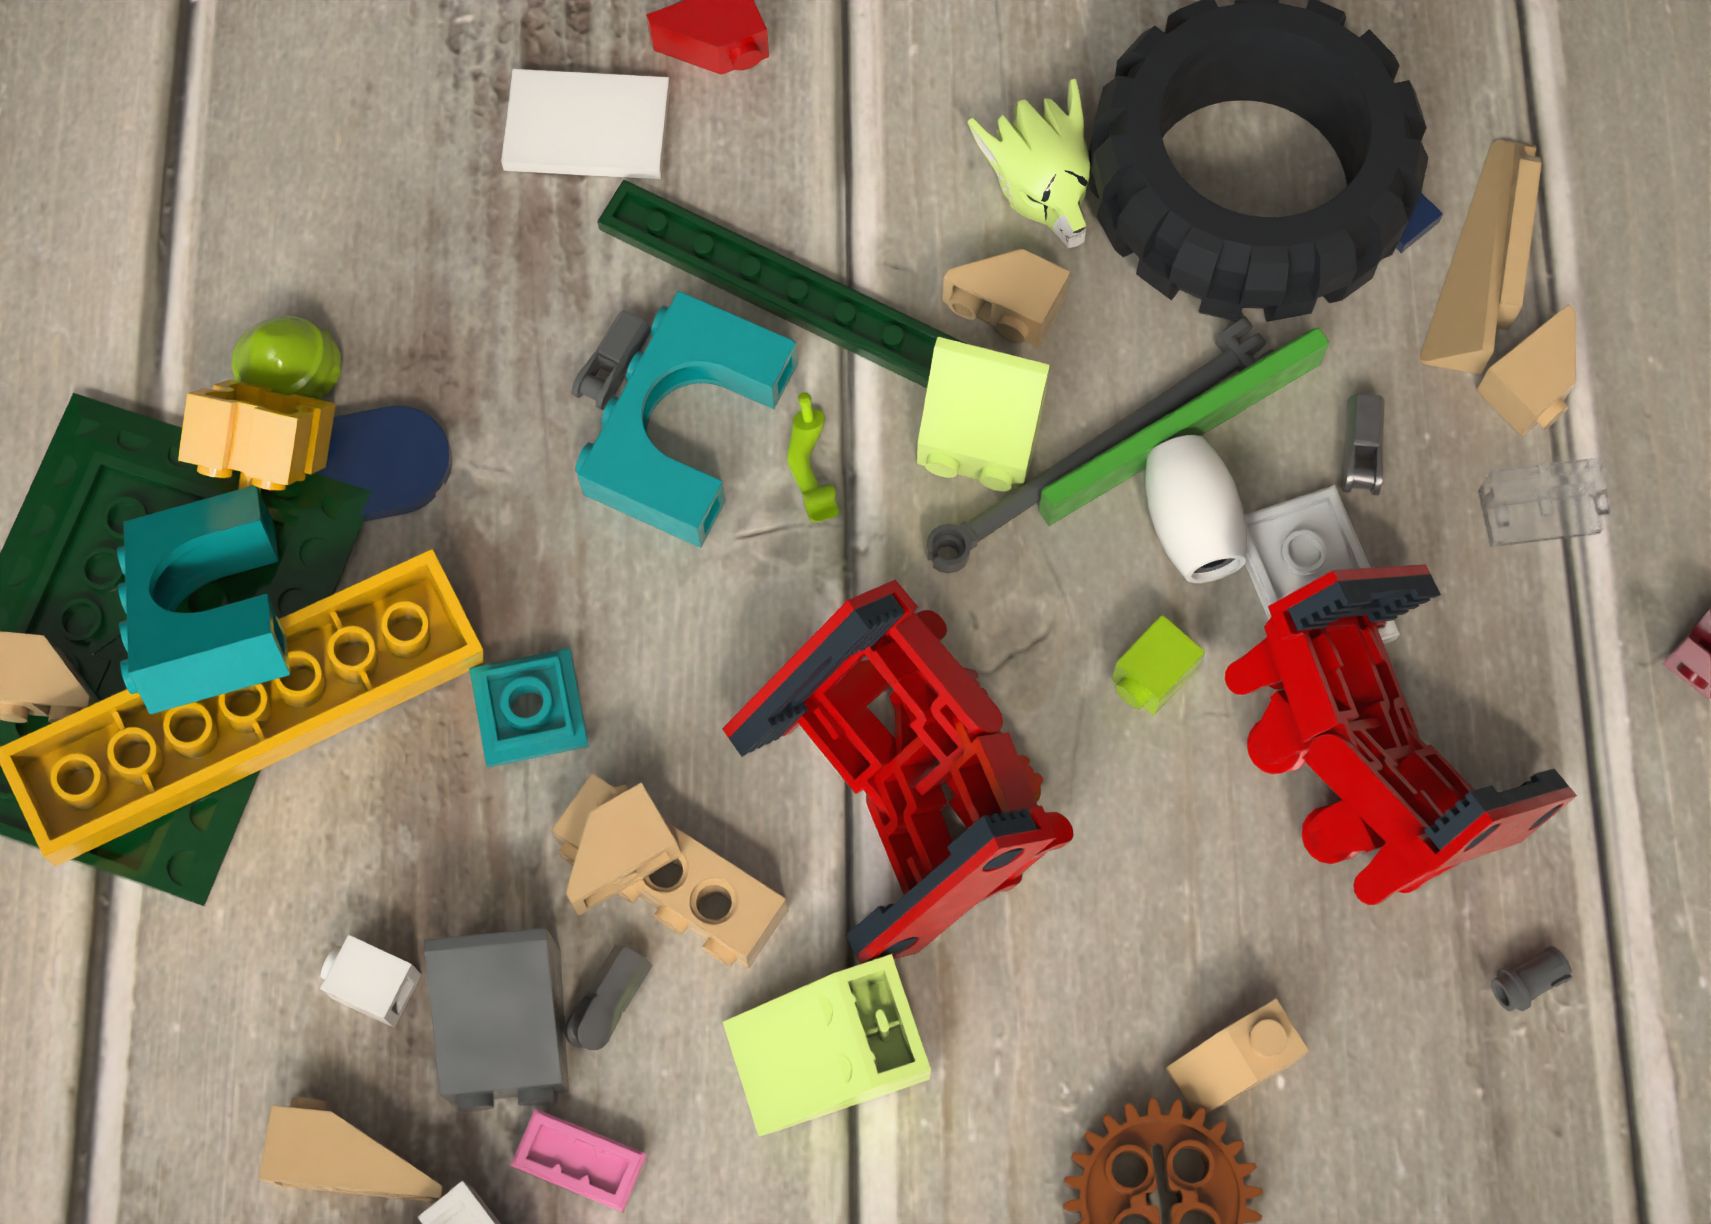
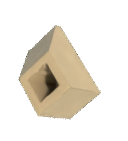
[942,249,1071,347]
[0,631,100,723]

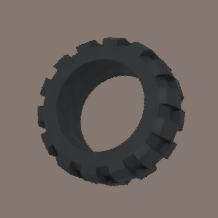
[1089,0,1428,322]

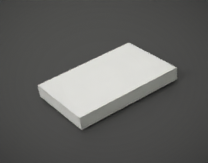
[501,69,670,179]
[1244,485,1400,644]

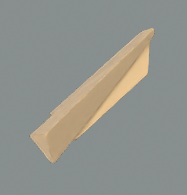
[1420,139,1542,375]

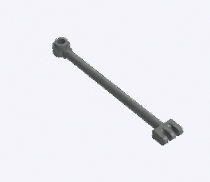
[926,317,1274,573]

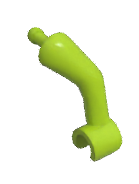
[787,392,840,523]

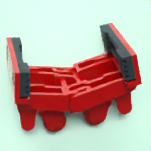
[1224,564,1577,905]
[722,579,1074,964]

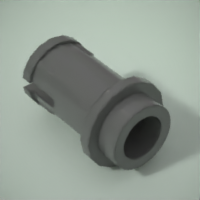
[1491,946,1572,1011]

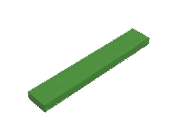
[1038,327,1330,526]

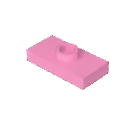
[510,1109,647,1213]

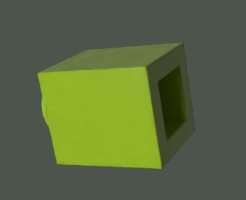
[1112,615,1205,716]

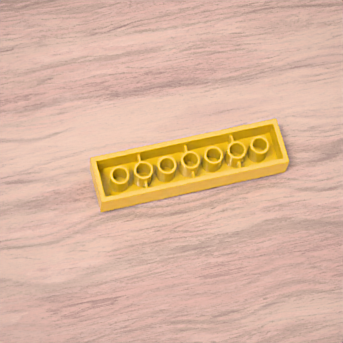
[0,549,484,867]

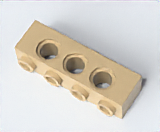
[551,773,788,968]

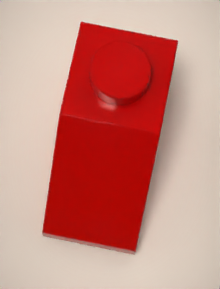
[646,0,769,75]

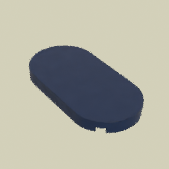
[315,406,452,522]

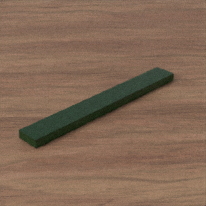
[597,179,967,388]

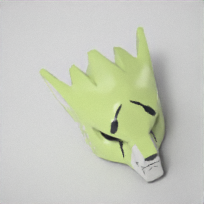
[967,79,1090,248]

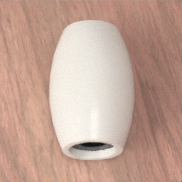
[1145,435,1247,583]

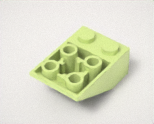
[723,954,931,1137]

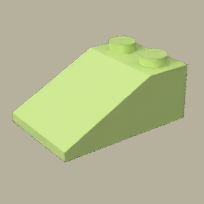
[917,337,1050,491]

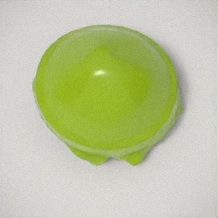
[231,316,342,400]

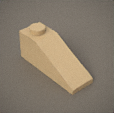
[258,1097,450,1203]

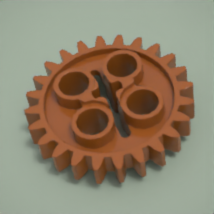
[1062,1098,1263,1224]

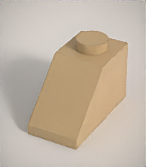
[1476,304,1576,437]
[565,782,681,916]
[1165,998,1309,1116]

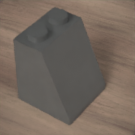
[424,928,569,1112]

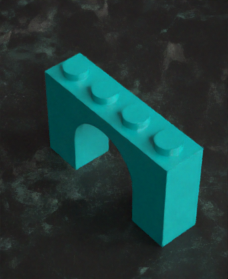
[575,291,798,548]
[117,485,290,714]

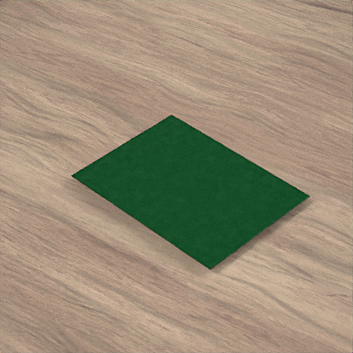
[0,393,372,906]

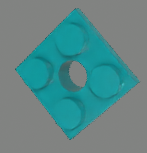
[469,648,589,768]

